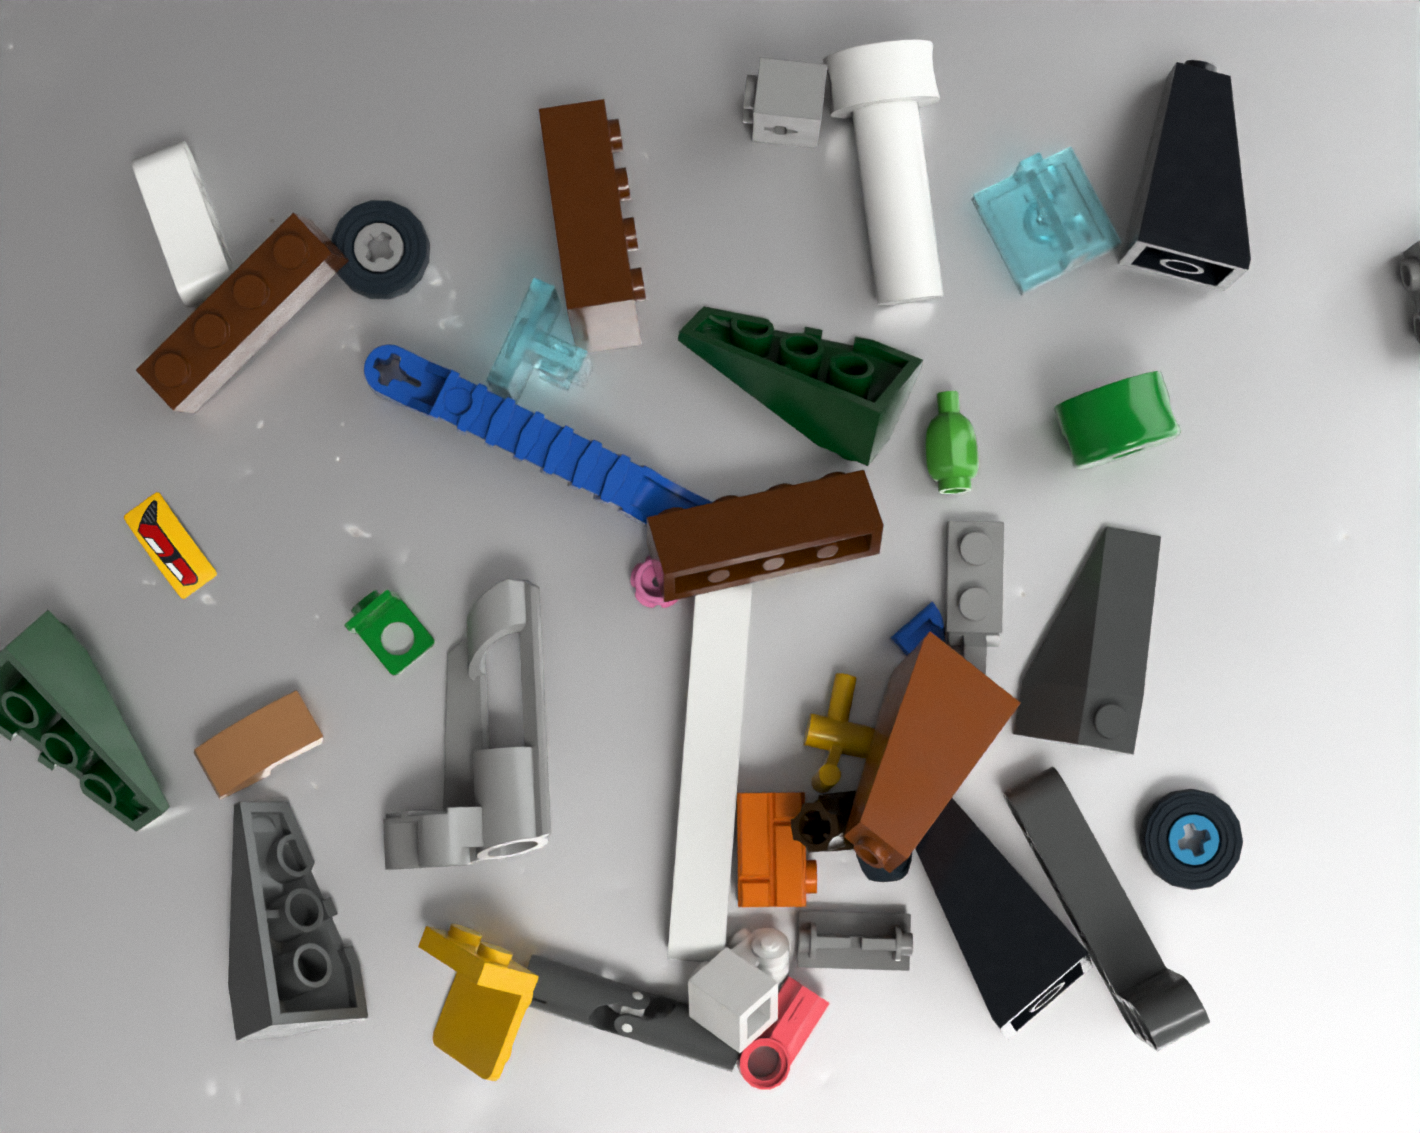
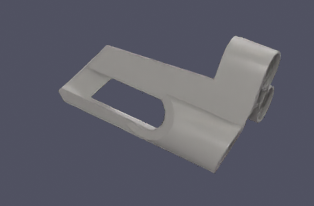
[383,579,551,870]

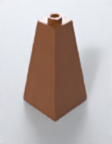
[844,631,1021,873]

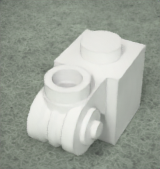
[688,928,789,1053]

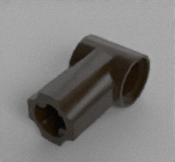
[791,790,856,853]

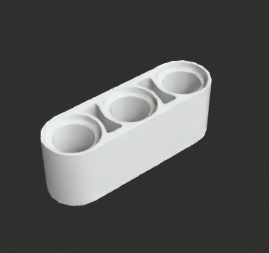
[132,141,235,308]

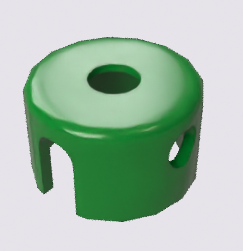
[1054,371,1181,470]

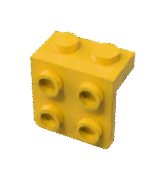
[418,923,539,1081]

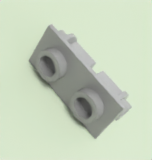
[797,910,913,971]

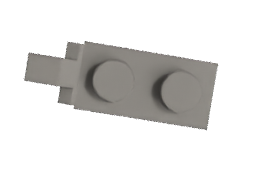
[944,521,1004,674]

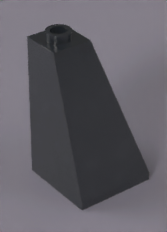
[1118,60,1251,291]
[915,798,1093,1040]

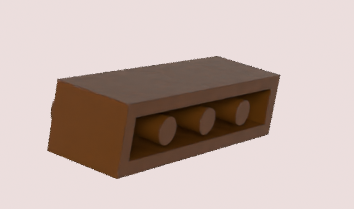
[136,212,349,414]
[647,470,884,602]

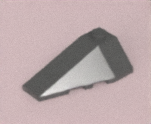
[1013,527,1161,755]
[228,801,368,1041]

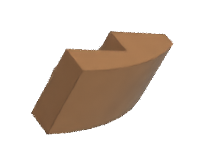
[194,690,324,800]

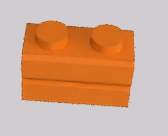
[737,791,817,907]

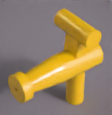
[803,673,875,793]

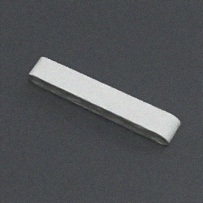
[667,583,753,962]

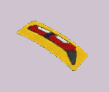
[124,492,217,599]

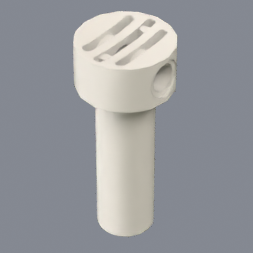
[823,39,944,305]

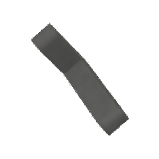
[1003,766,1210,1052]

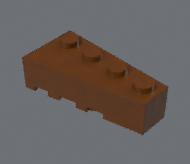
[539,99,646,355]

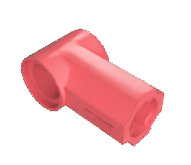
[736,976,830,1090]

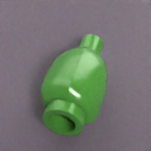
[926,391,979,494]

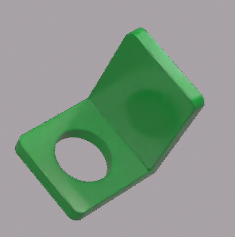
[344,590,435,676]

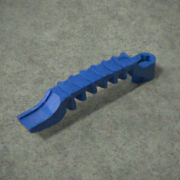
[364,344,712,527]

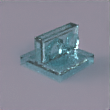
[971,146,1121,296]
[486,278,593,404]

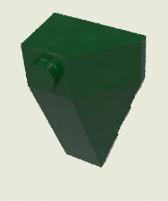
[678,306,923,466]
[0,610,170,832]

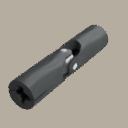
[527,954,739,1072]

